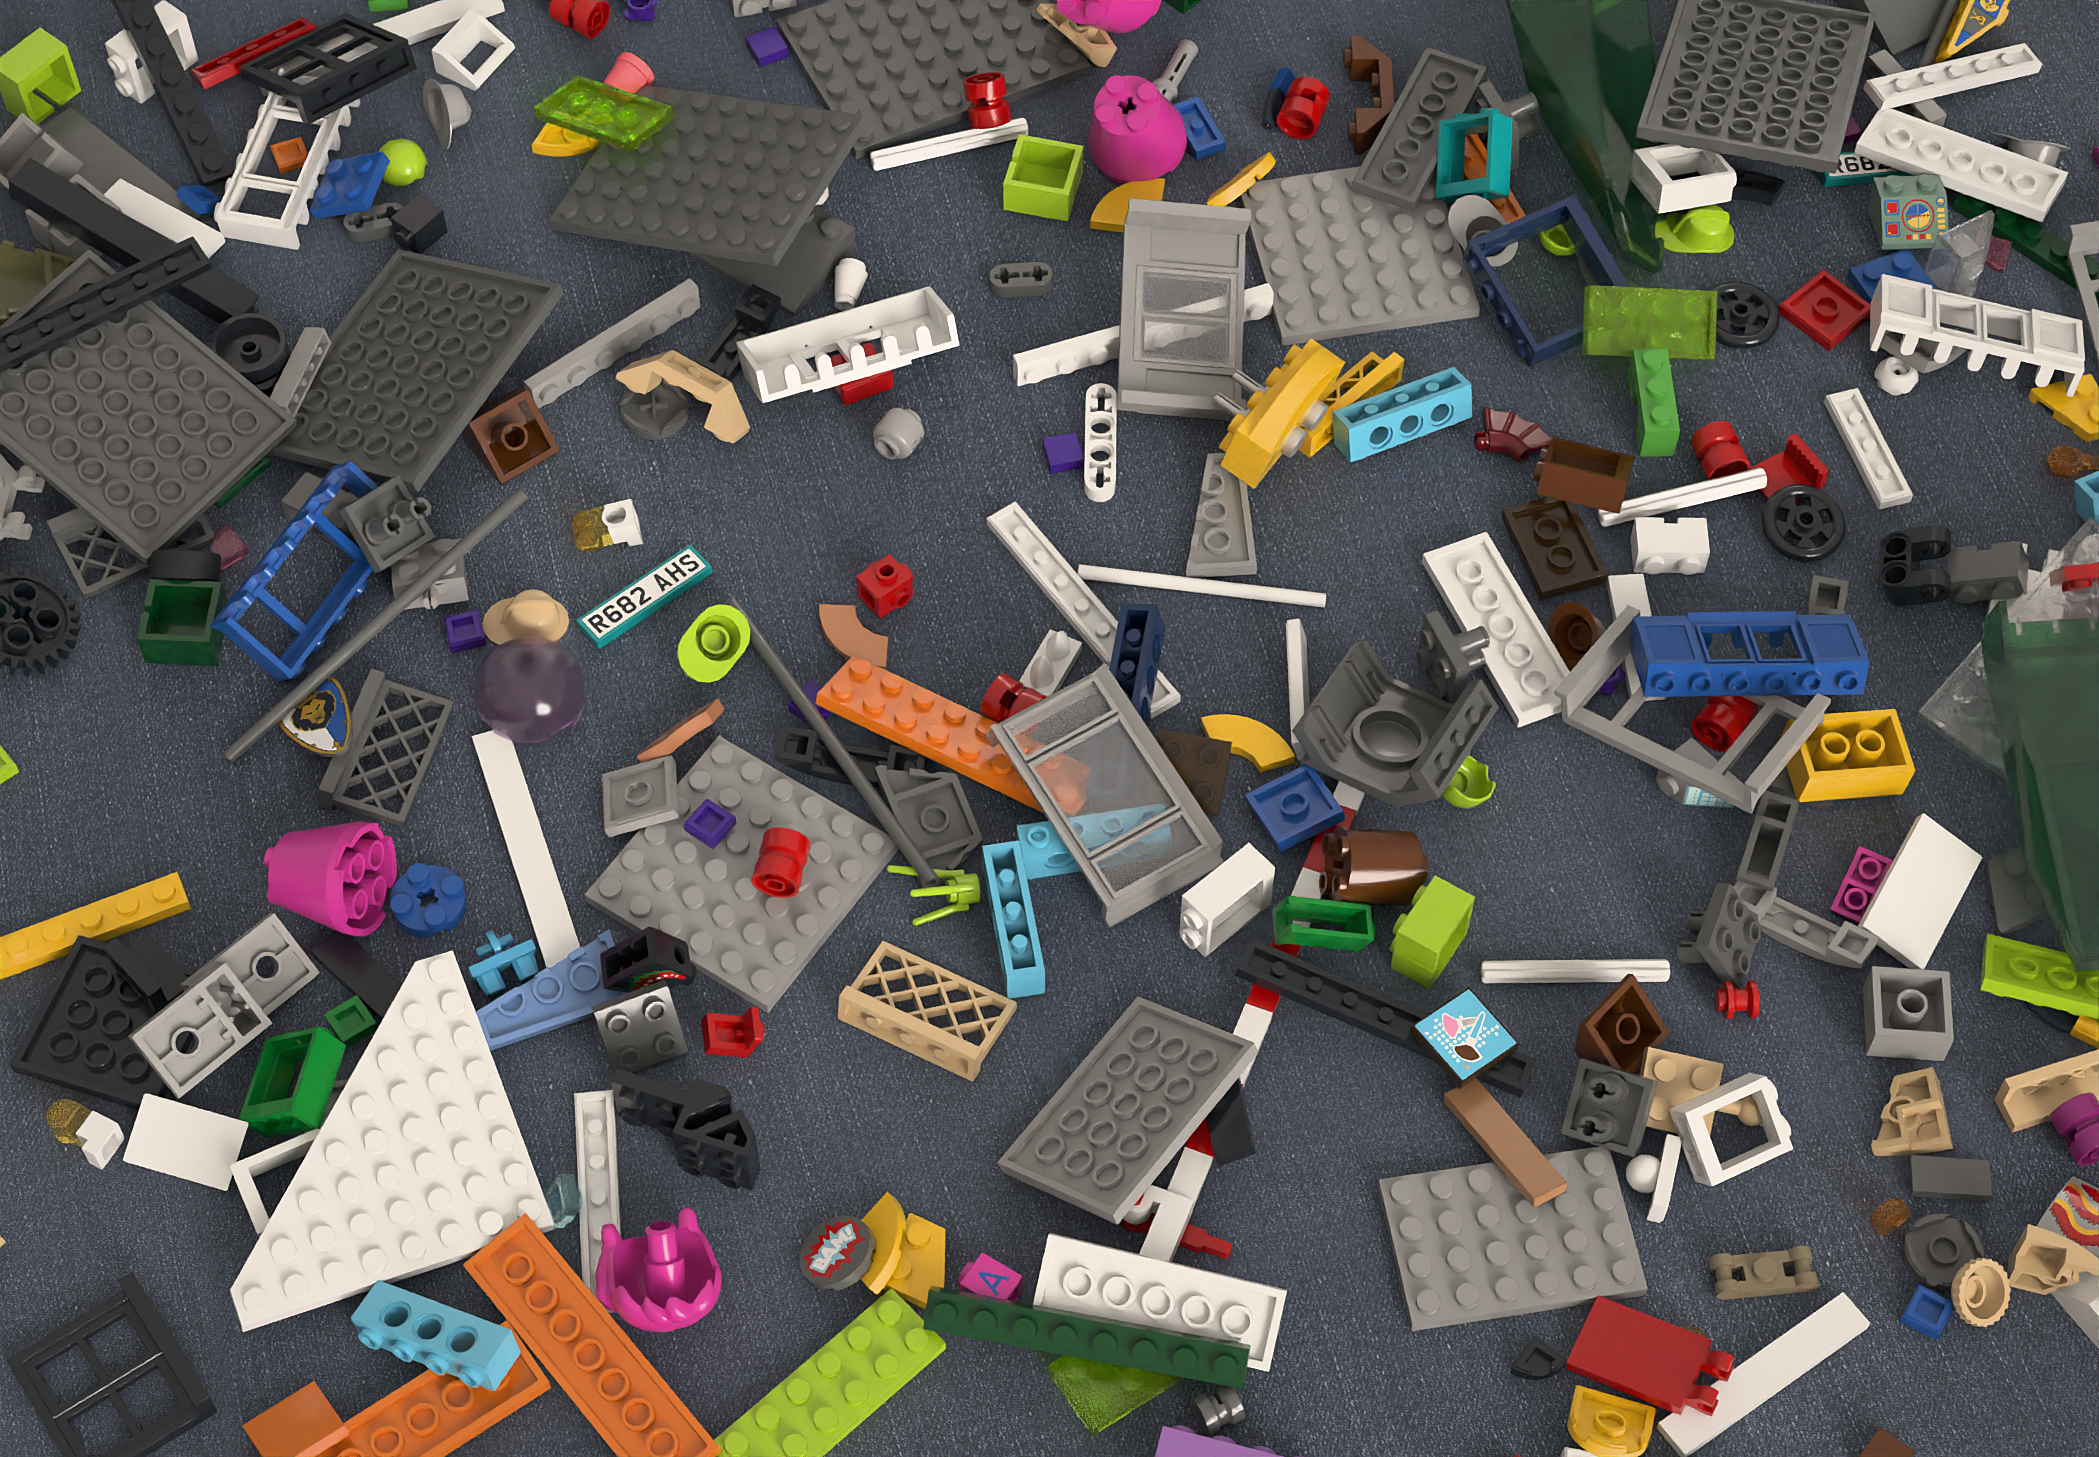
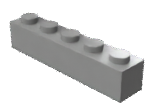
[1865,49,1947,127]
[270,327,332,418]

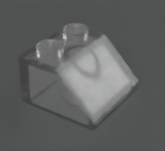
[1925,210,1995,297]

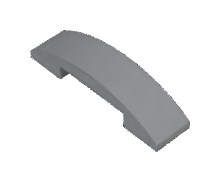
[1733,881,1880,969]

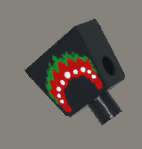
[600,926,696,993]

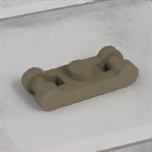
[1708,1246,1819,1300]

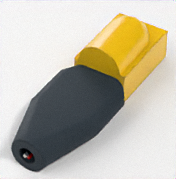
[2026,1002,2099,1049]

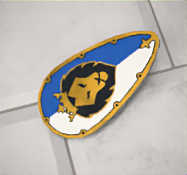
[278,677,353,757]

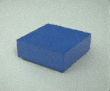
[176,185,222,214]
[1900,1284,1954,1341]

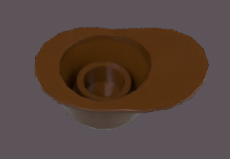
[1548,602,1605,672]

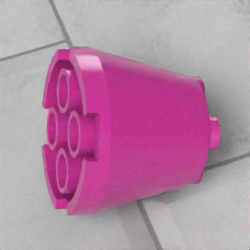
[1057,0,1162,34]
[1088,75,1187,185]
[264,821,397,937]

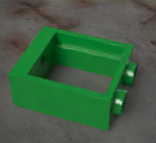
[239,1026,346,1138]

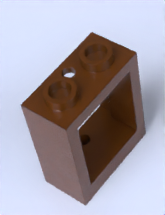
[1533,437,1635,514]

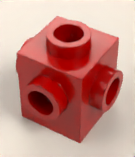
[856,554,914,619]

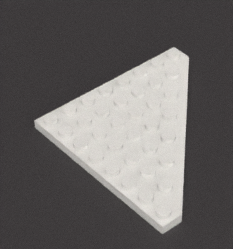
[230,950,554,1332]

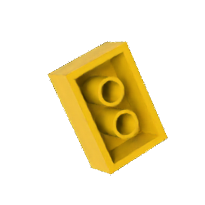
[1779,709,1916,802]

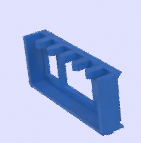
[210,461,378,682]

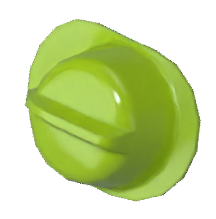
[1654,204,1735,254]
[677,604,750,683]

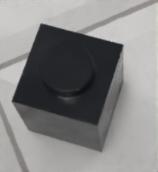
[391,194,447,254]

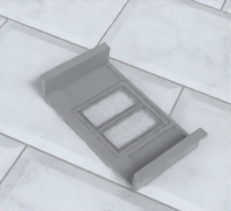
[1117,198,1251,421]

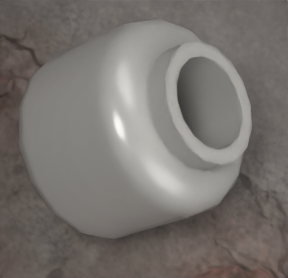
[873,408,924,459]

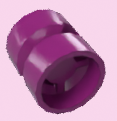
[2049,1092,2099,1167]

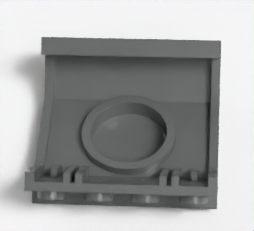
[1292,640,1499,807]

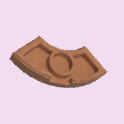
[819,604,889,670]
[636,698,725,763]

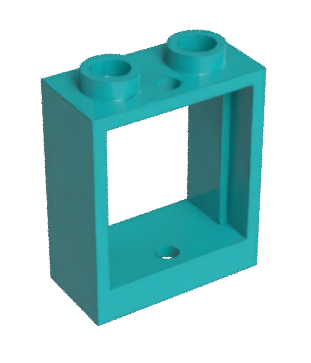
[1435,108,1513,205]

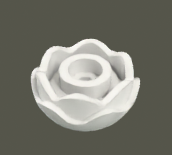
[1874,356,1919,396]

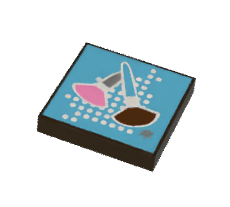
[1409,987,1519,1089]

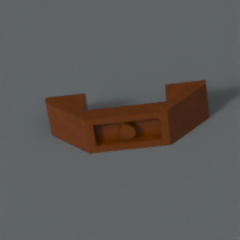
[1343,35,1395,155]

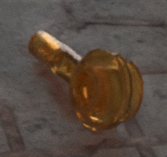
[2046,445,2099,478]

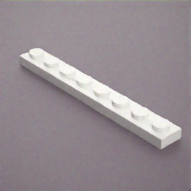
[1013,283,1274,386]

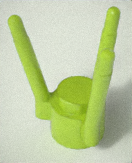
[887,865,981,926]

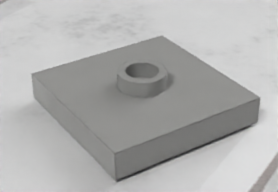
[602,755,679,837]

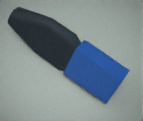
[1261,67,1296,130]

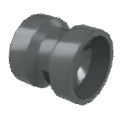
[1190,1385,1245,1437]

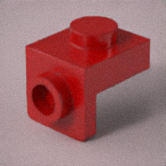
[701,1007,765,1058]

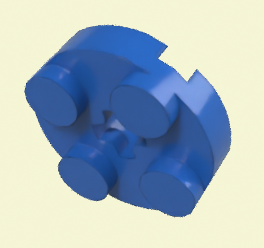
[390,863,467,938]

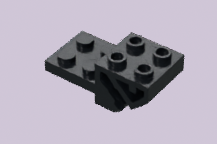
[611,1068,760,1190]

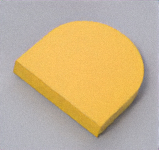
[1567,1385,1656,1457]

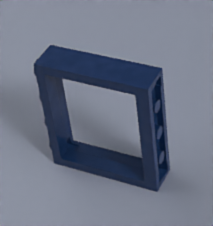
[1463,195,1641,367]

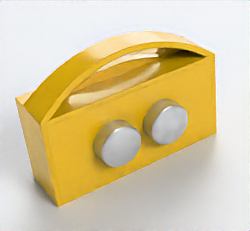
[1213,338,1345,489]

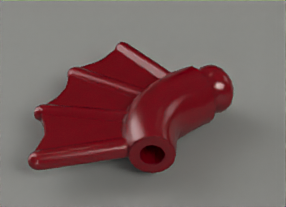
[1474,407,1552,462]

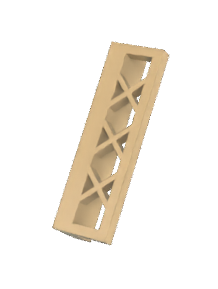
[1994,1049,2099,1133]

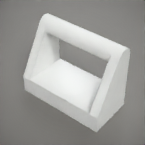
[432,9,515,91]

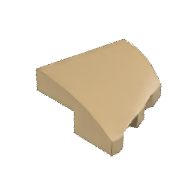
[1871,1067,1953,1156]
[2007,1224,2099,1295]

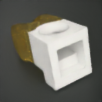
[571,499,643,552]
[46,1099,125,1170]

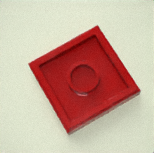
[1778,269,1870,351]

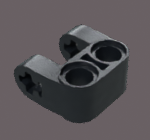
[1878,525,1952,606]

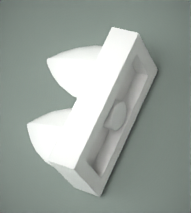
[1020,629,1082,697]

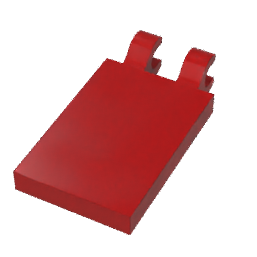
[1566,1295,1734,1416]

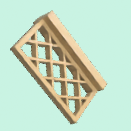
[838,941,1017,1082]

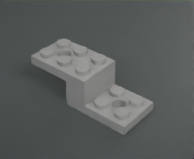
[128,913,320,1098]

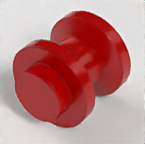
[1715,980,1759,1019]

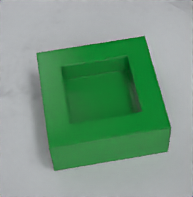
[323,995,378,1049]

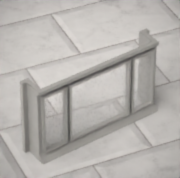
[985,663,1224,928]

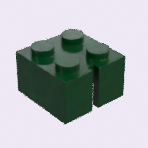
[137,579,228,666]

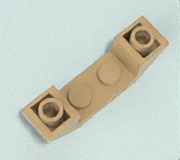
[615,350,750,444]

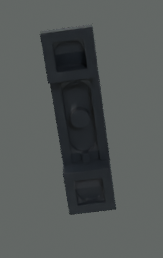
[694,284,782,381]
[775,725,925,788]

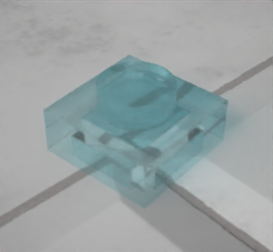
[545,1174,582,1228]

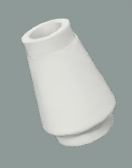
[834,258,868,311]

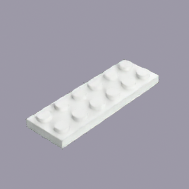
[1854,108,2068,222]
[1422,532,1570,728]
[1033,1233,1287,1372]

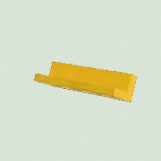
[1298,351,1405,458]

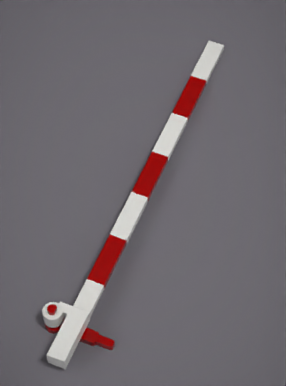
[1120,781,1365,1262]

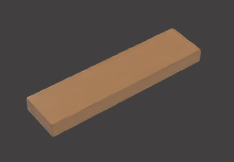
[1444,1078,1567,1208]

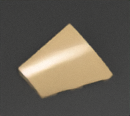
[1036,3,1117,68]

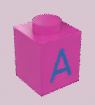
[958,1252,1023,1301]

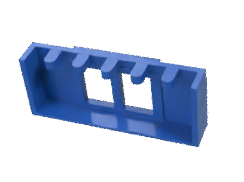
[1629,611,1870,697]

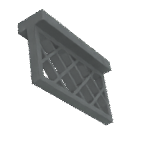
[46,508,217,600]
[318,668,454,827]

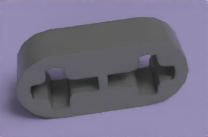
[343,202,404,243]
[989,262,1053,298]

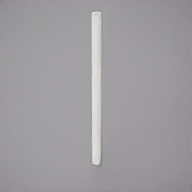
[1078,564,1326,608]

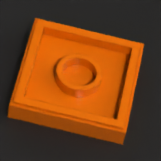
[242,1381,350,1457]

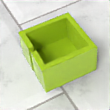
[0,27,82,124]
[1003,134,1083,221]
[1389,875,1475,990]

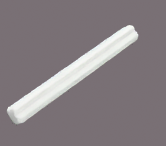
[870,118,1028,171]
[1598,468,1767,527]
[1480,959,1670,983]

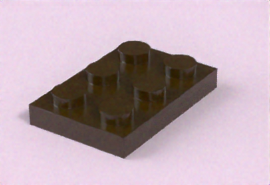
[1501,497,1608,600]

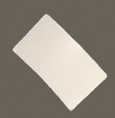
[123,1094,248,1191]

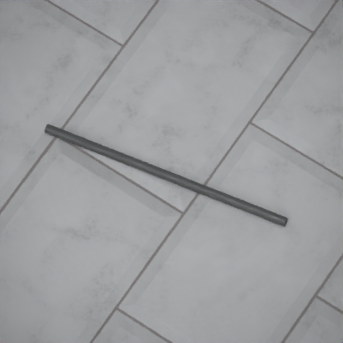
[222,488,529,764]
[726,598,940,887]

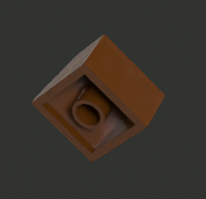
[462,389,560,484]
[1574,974,1670,1073]

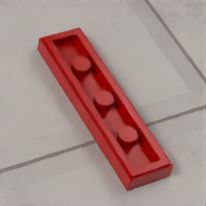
[189,17,316,90]

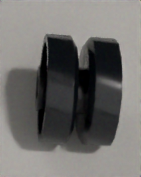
[210,313,291,398]

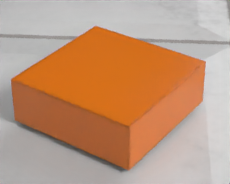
[270,136,308,174]

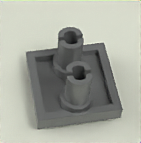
[1475,80,1539,172]
[339,475,435,573]
[1416,610,1490,703]
[1677,883,1762,988]
[591,980,688,1075]
[1560,1058,1658,1157]

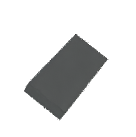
[1908,1155,1992,1202]

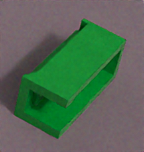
[1272,896,1375,954]

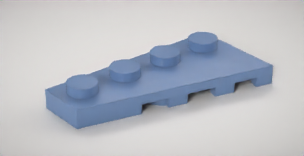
[476,929,626,1051]

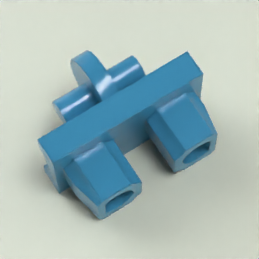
[468,930,539,998]

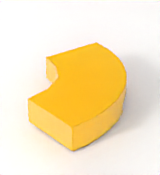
[532,110,618,157]
[1206,152,1276,207]
[1090,178,1165,233]
[1200,714,1295,773]
[860,1191,906,1294]

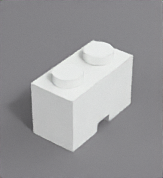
[1630,517,1710,575]

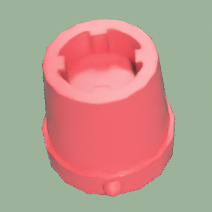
[602,52,655,106]

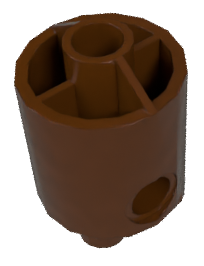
[1319,827,1428,906]

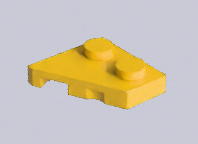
[2028,374,2099,442]
[883,1213,946,1310]

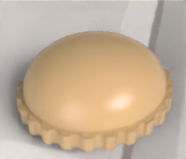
[1951,1258,2011,1327]

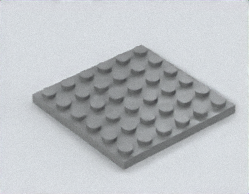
[1239,166,1480,346]
[584,736,899,1013]

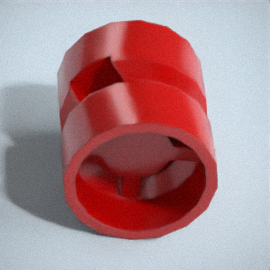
[549,0,611,39]
[962,72,1012,129]
[1277,77,1330,140]
[1690,421,1751,480]
[981,673,1047,737]
[1691,696,1758,752]
[751,827,811,898]

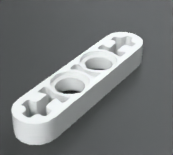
[1084,383,1117,502]

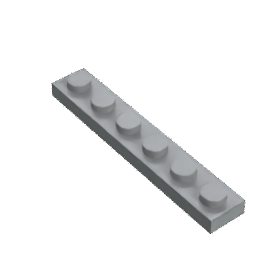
[524,278,701,409]

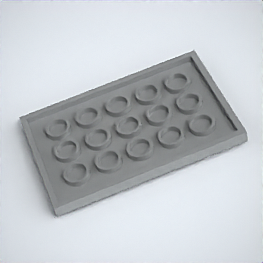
[997,997,1259,1225]
[1377,1146,1648,1331]

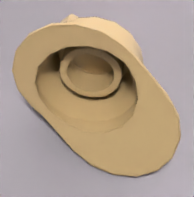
[482,589,569,646]

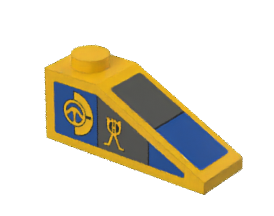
[1933,0,2010,64]

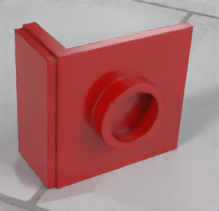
[830,342,894,406]
[1750,433,1830,512]

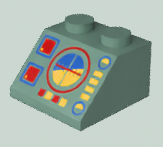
[1867,174,1949,250]

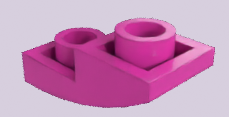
[1830,846,1893,923]

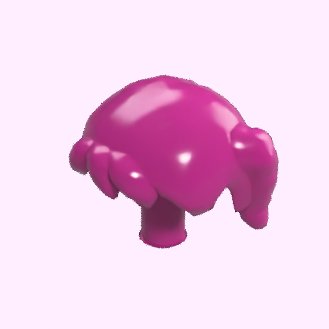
[596,1207,722,1333]

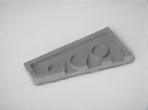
[1186,453,1257,578]

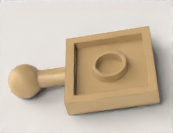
[1640,1047,1762,1136]

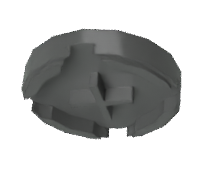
[620,379,689,440]

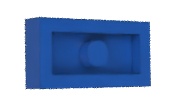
[1173,96,1226,160]

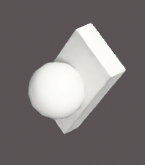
[1626,1134,1682,1223]

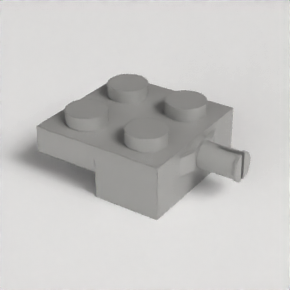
[391,538,469,610]

